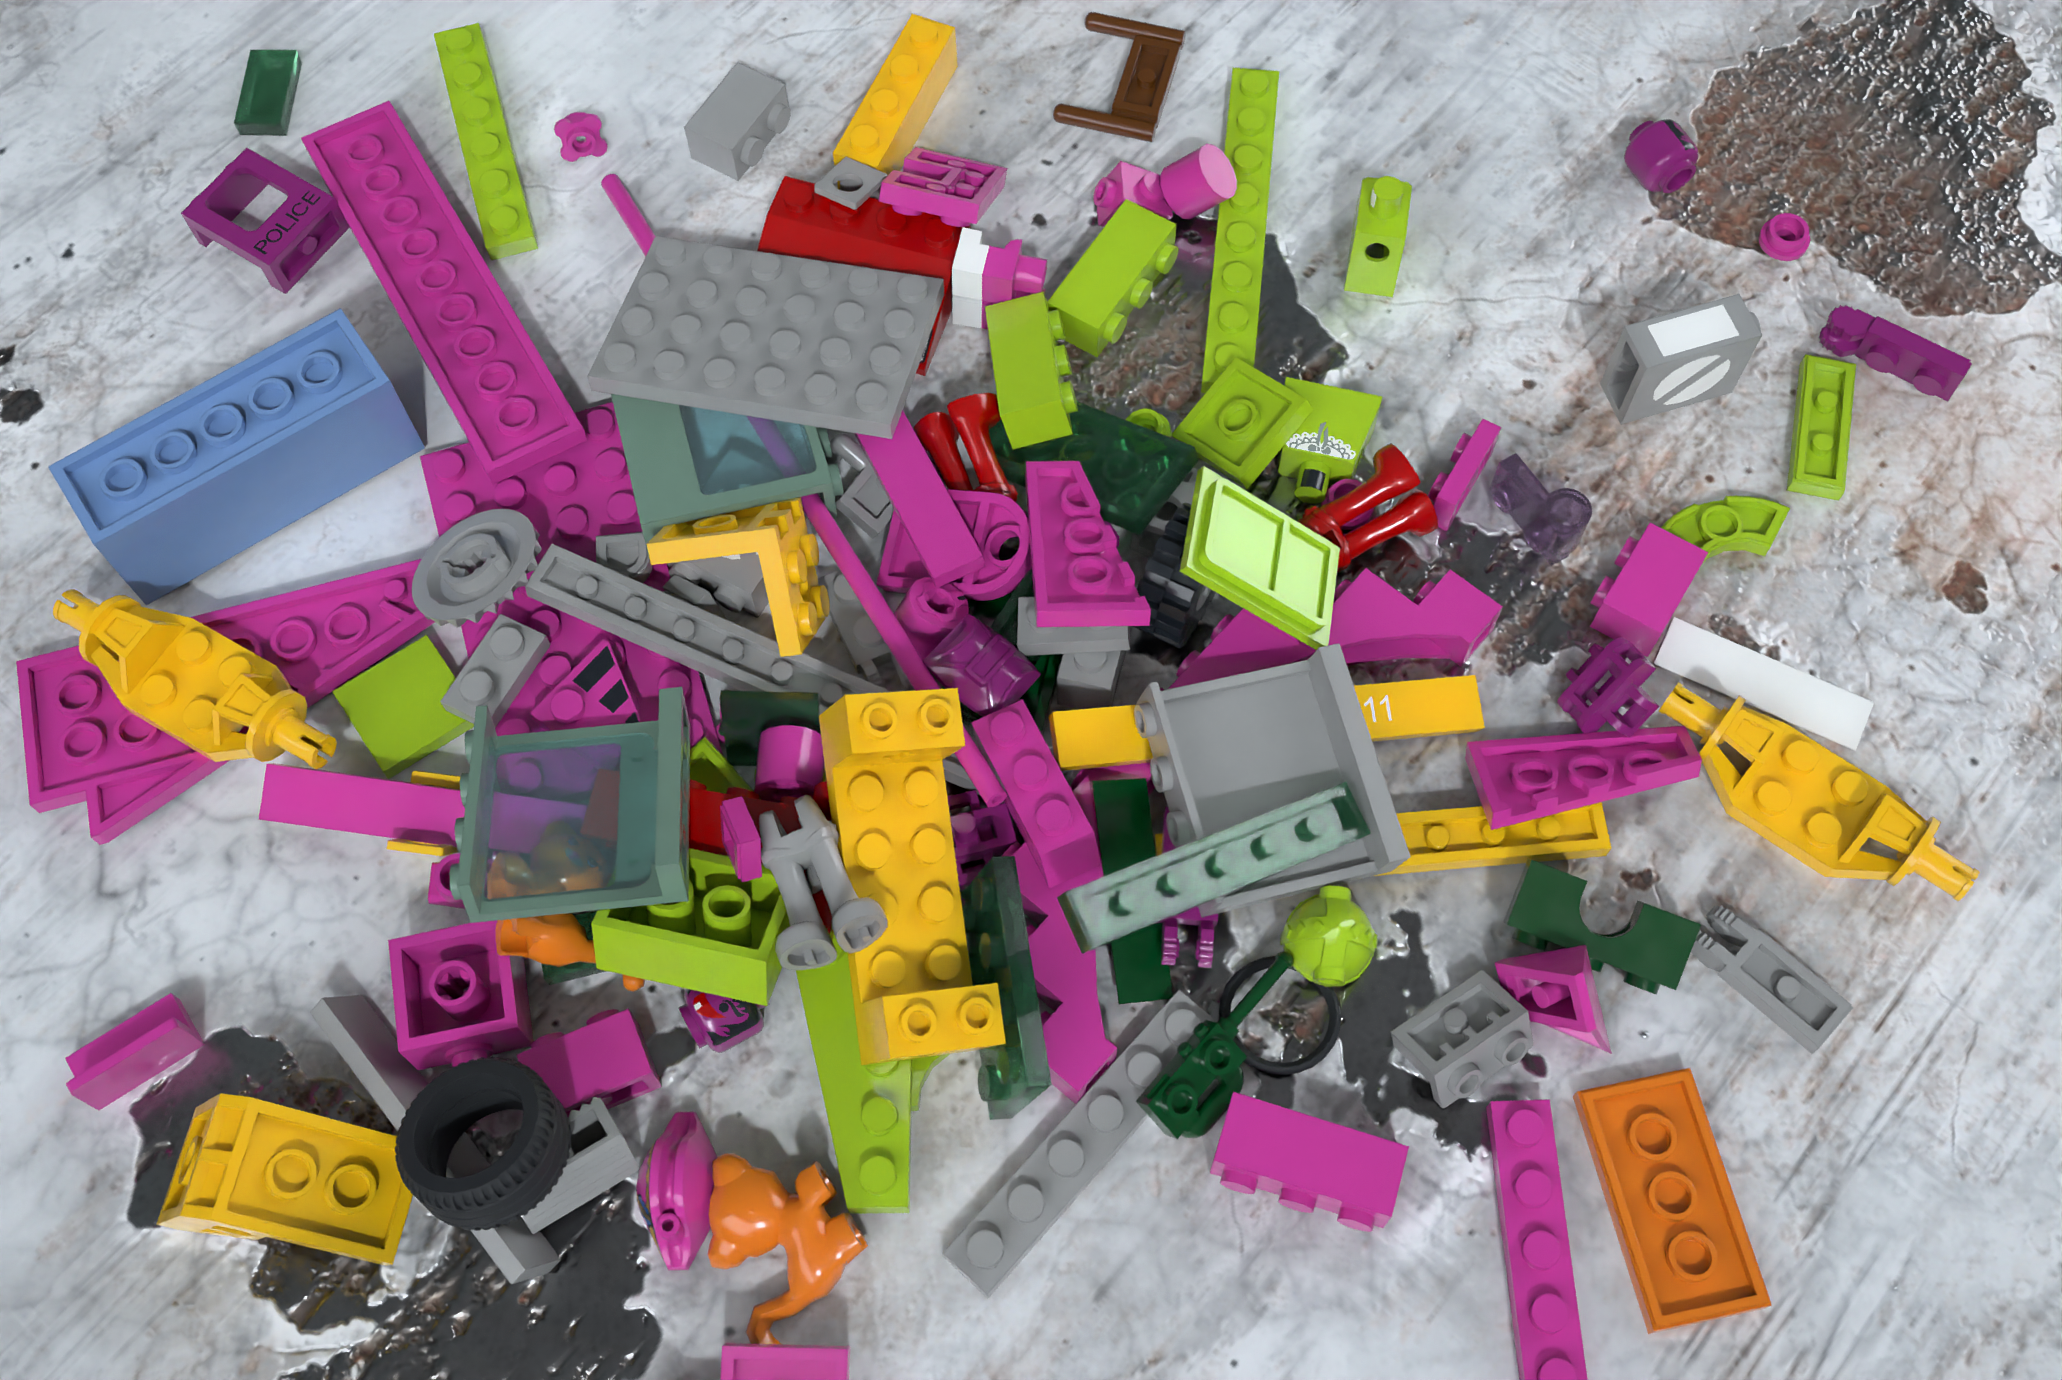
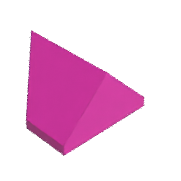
[1495,945,1612,1054]

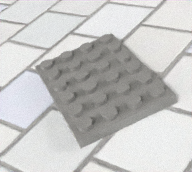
[588,236,944,439]

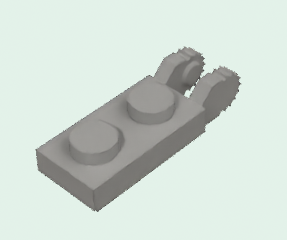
[817,560,913,690]
[1691,905,1853,1054]

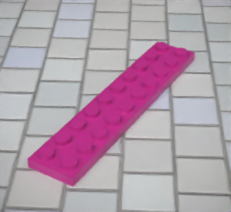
[301,101,588,485]

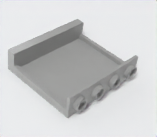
[1134,643,1411,917]

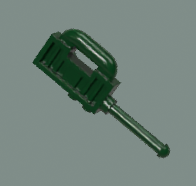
[1136,951,1294,1139]

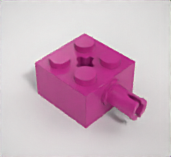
[388,920,534,1070]

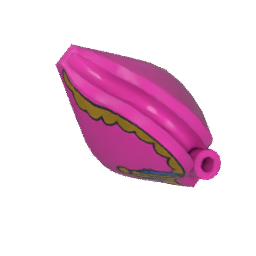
[636,1111,717,1270]

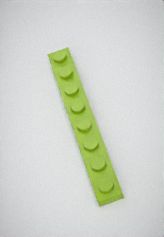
[1201,67,1279,393]

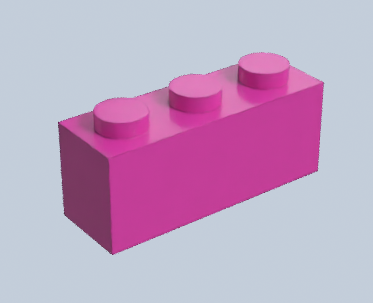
[971,699,1102,889]
[1210,1092,1409,1232]

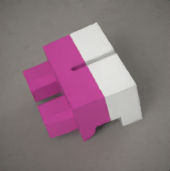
[952,227,1047,329]

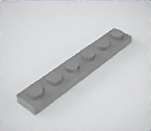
[943,990,1217,1298]

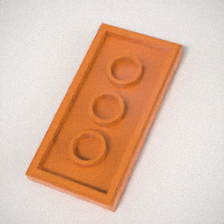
[1573,1068,1772,1334]

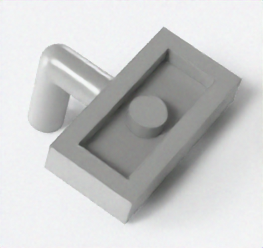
[826,434,935,538]

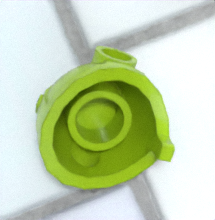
[1280,886,1378,987]

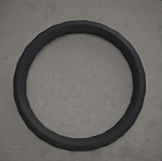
[1219,956,1341,1075]

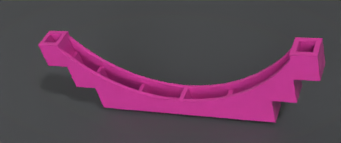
[996,568,1503,1104]

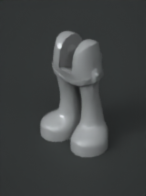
[759,795,888,970]

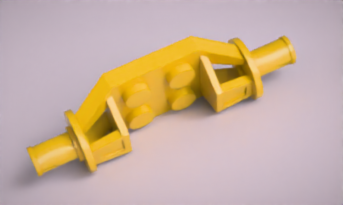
[53,589,337,769]
[1658,682,1980,901]

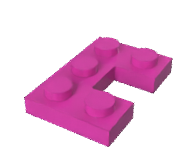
[879,147,1008,227]

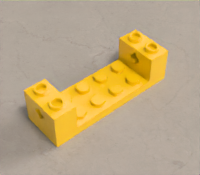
[819,688,1006,1065]

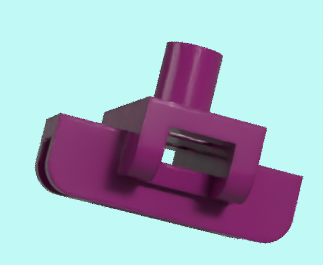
[1557,637,1660,737]
[947,790,1017,891]

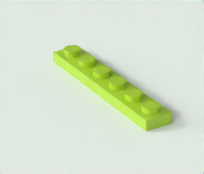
[433,23,538,261]

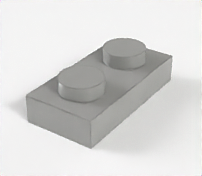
[1017,597,1130,656]
[440,614,551,728]

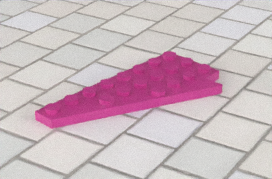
[16,559,435,845]

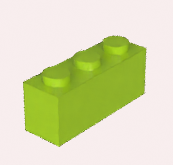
[1047,199,1179,357]
[985,291,1078,449]

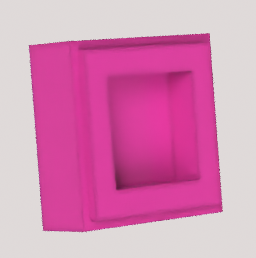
[720,796,762,882]

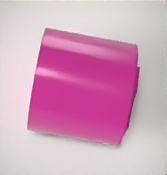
[1160,144,1237,220]
[894,577,969,660]
[754,725,824,803]

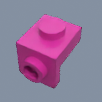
[1093,161,1173,227]

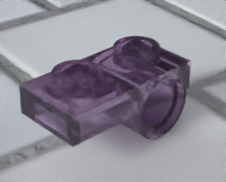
[1489,453,1592,566]

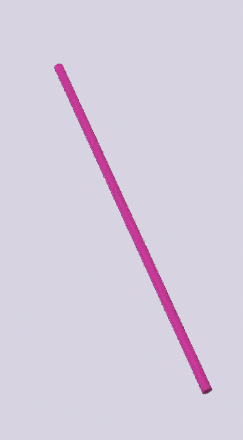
[601,174,1007,807]

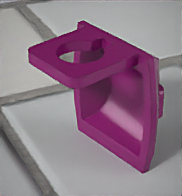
[923,614,1041,717]

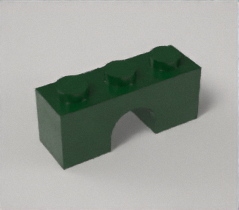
[1504,858,1701,995]

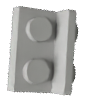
[1390,969,1533,1108]

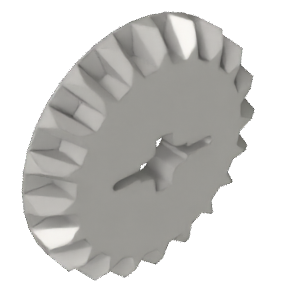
[412,509,542,628]

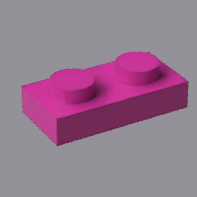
[1428,419,1502,531]

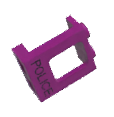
[181,147,349,294]

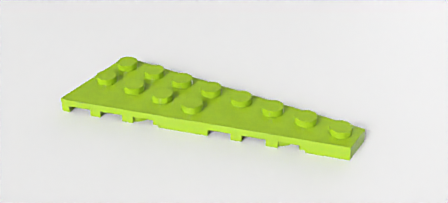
[754,768,912,1214]

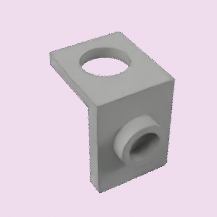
[814,157,887,209]

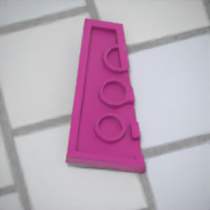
[1025,461,1151,627]
[1465,726,1702,830]

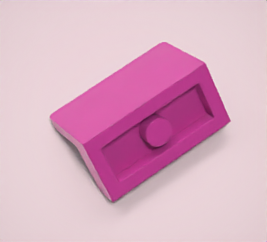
[65,993,205,1110]

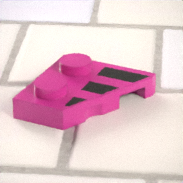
[530,638,642,775]

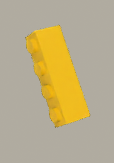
[833,14,958,190]

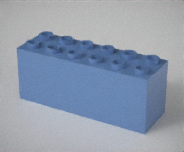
[48,308,425,605]

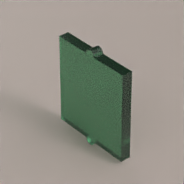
[718,690,821,766]

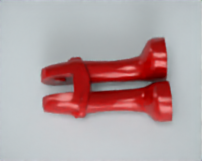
[913,392,1018,503]
[1297,443,1438,573]

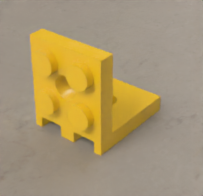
[646,497,830,657]

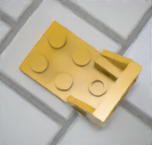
[156,1093,413,1266]

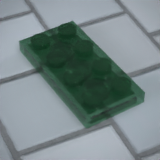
[989,401,1199,535]
[961,856,1052,1120]

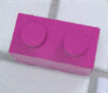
[1590,523,1708,657]
[516,1008,662,1117]

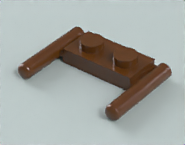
[1053,12,1186,143]

